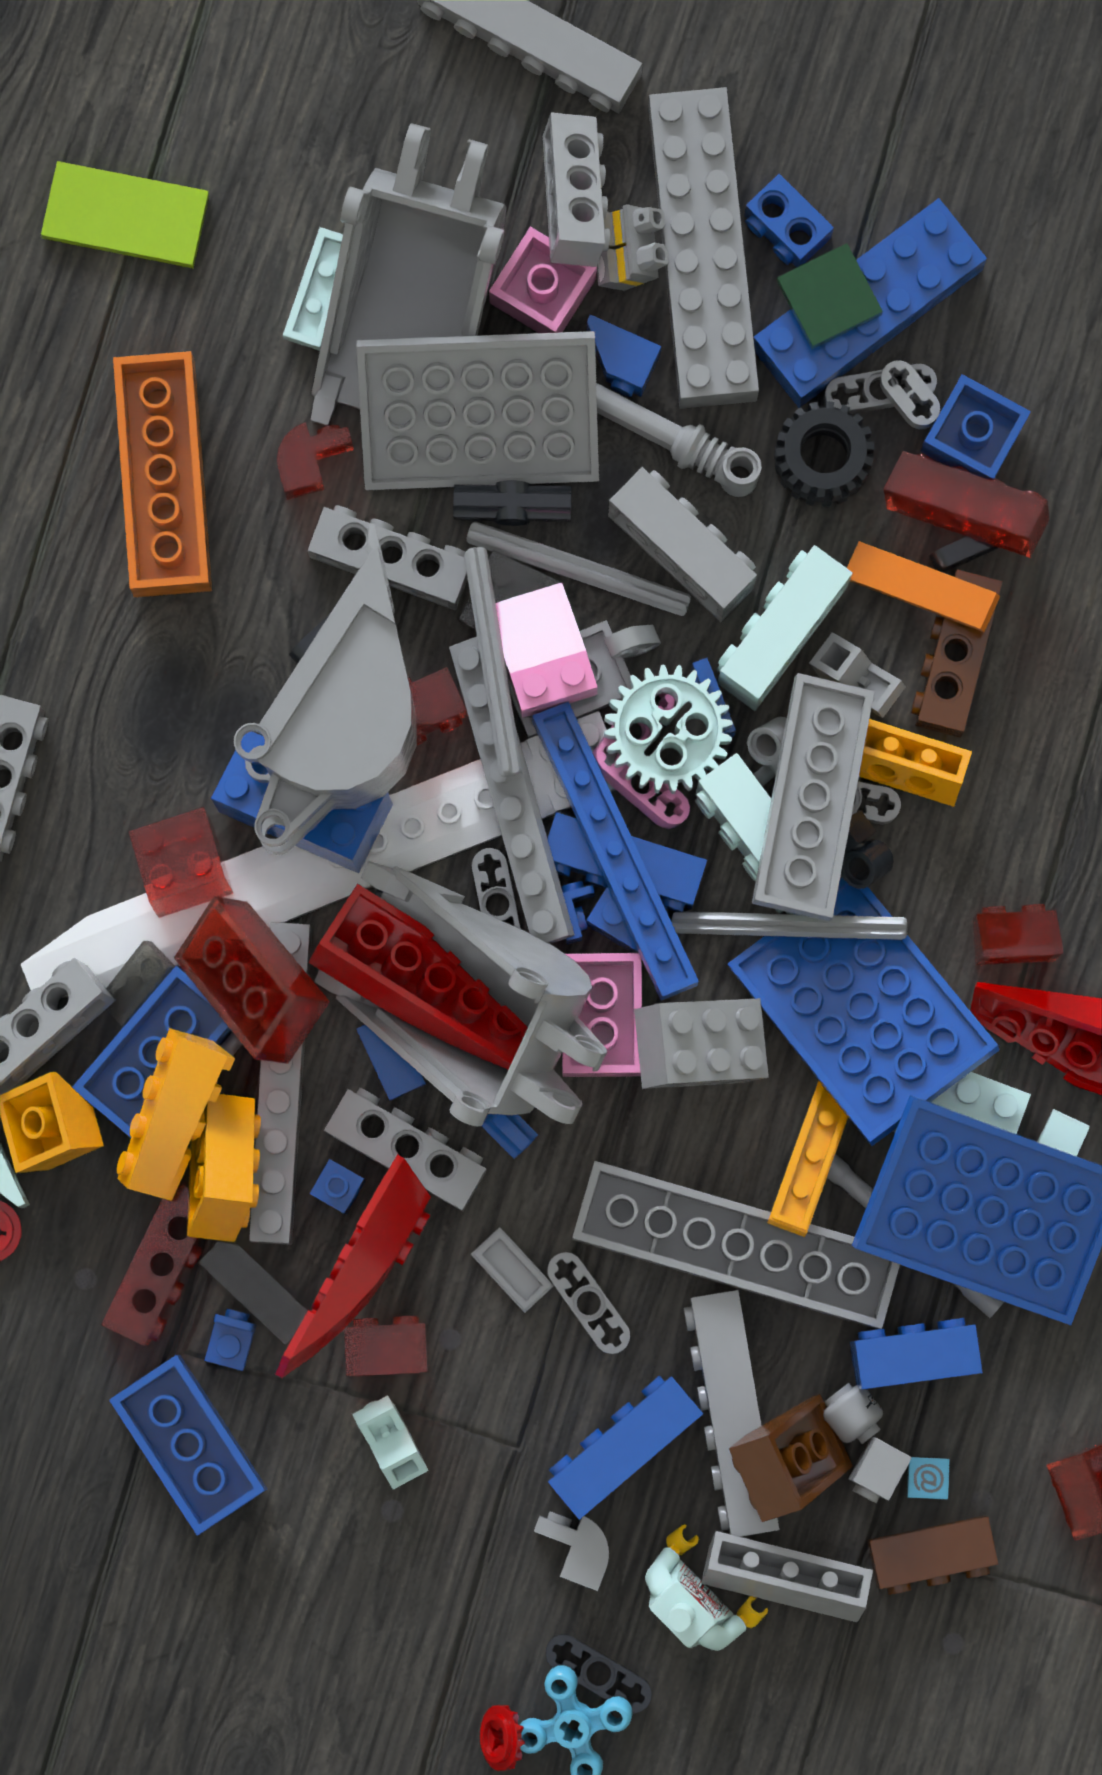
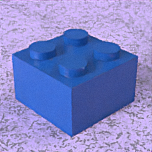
[920,374,1031,489]

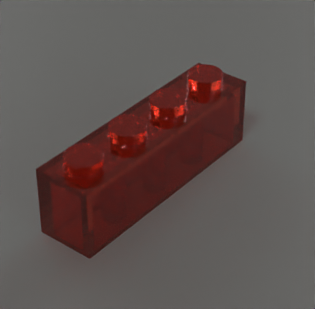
[884,451,1049,558]

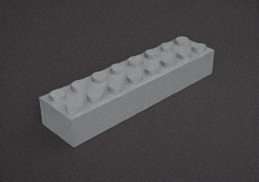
[648,87,759,409]
[572,1161,900,1329]

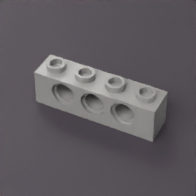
[542,112,610,267]
[308,505,468,610]
[0,695,48,862]
[0,958,116,1095]
[324,1088,487,1212]

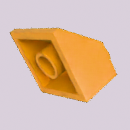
[0,1072,104,1173]

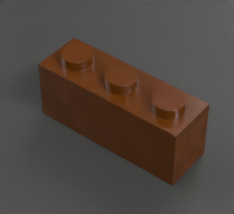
[867,1515,999,1595]

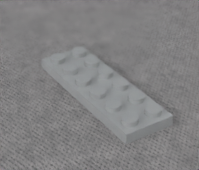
[752,673,874,921]

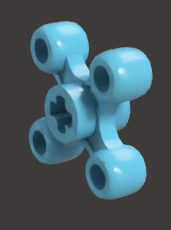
[520,1665,633,1775]

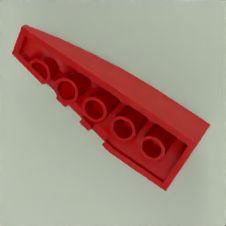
[308,884,528,1070]
[275,1154,431,1378]

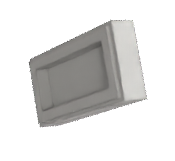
[471,1227,554,1313]

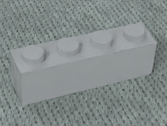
[701,1531,873,1622]

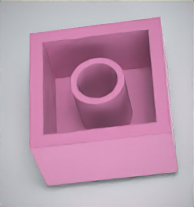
[489,226,597,333]

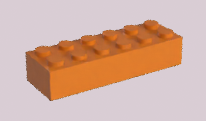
[113,351,212,597]

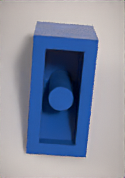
[587,315,661,397]

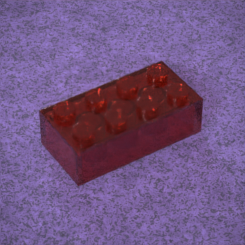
[174,896,330,1064]

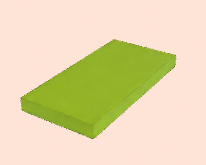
[41,161,210,269]

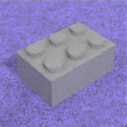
[634,998,769,1089]

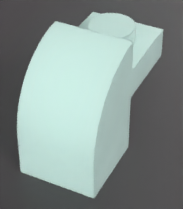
[352,1396,429,1489]

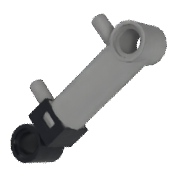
[747,717,894,889]

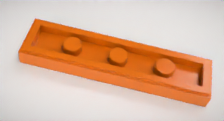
[847,541,1000,632]

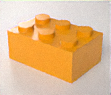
[187,1094,261,1242]

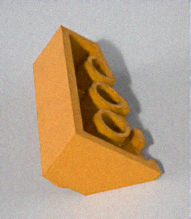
[117,1028,235,1201]

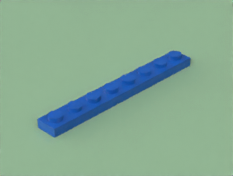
[531,701,699,1001]

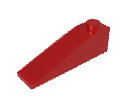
[970,982,1102,1095]

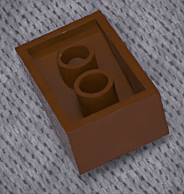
[729,1394,853,1522]

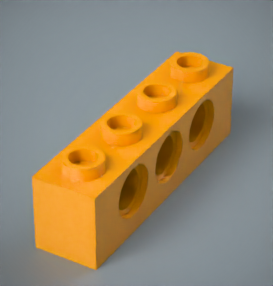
[859,719,972,807]

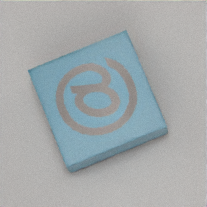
[907,1457,949,1499]

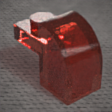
[277,422,354,500]

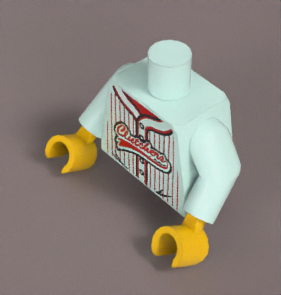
[645,1524,768,1651]

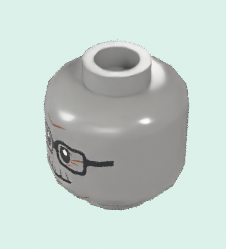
[823,1383,883,1444]

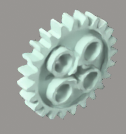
[604,665,733,794]

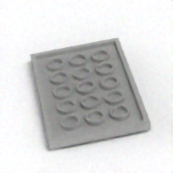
[356,331,599,490]

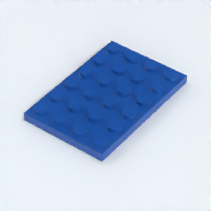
[728,877,1000,1146]
[852,1095,1102,1325]

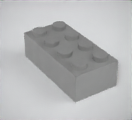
[608,467,757,622]

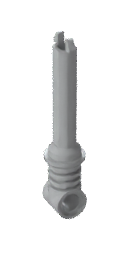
[596,383,762,497]

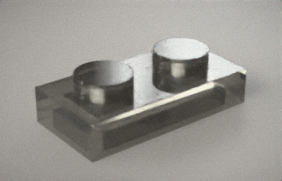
[106,940,175,1026]

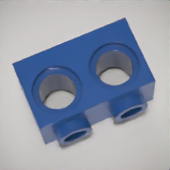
[744,174,834,267]

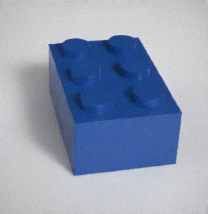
[850,1318,983,1389]

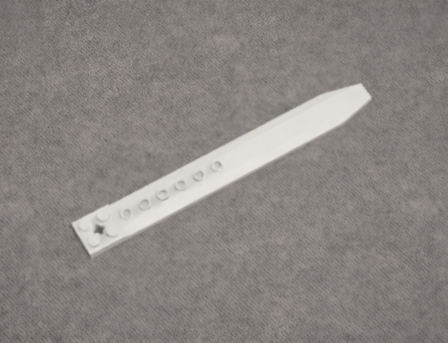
[21,711,617,998]

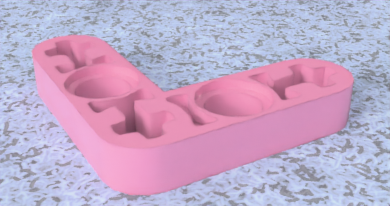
[592,693,690,829]

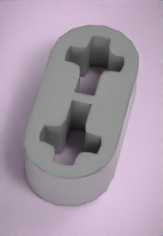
[880,360,940,429]
[604,625,661,659]

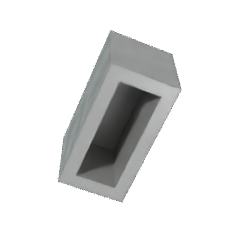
[848,1437,912,1503]

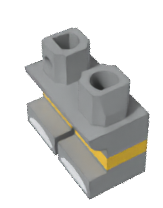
[596,204,669,291]

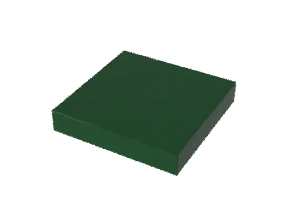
[776,243,883,349]

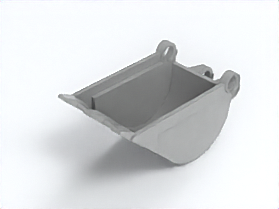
[311,123,506,427]
[234,523,417,855]
[315,861,607,1126]

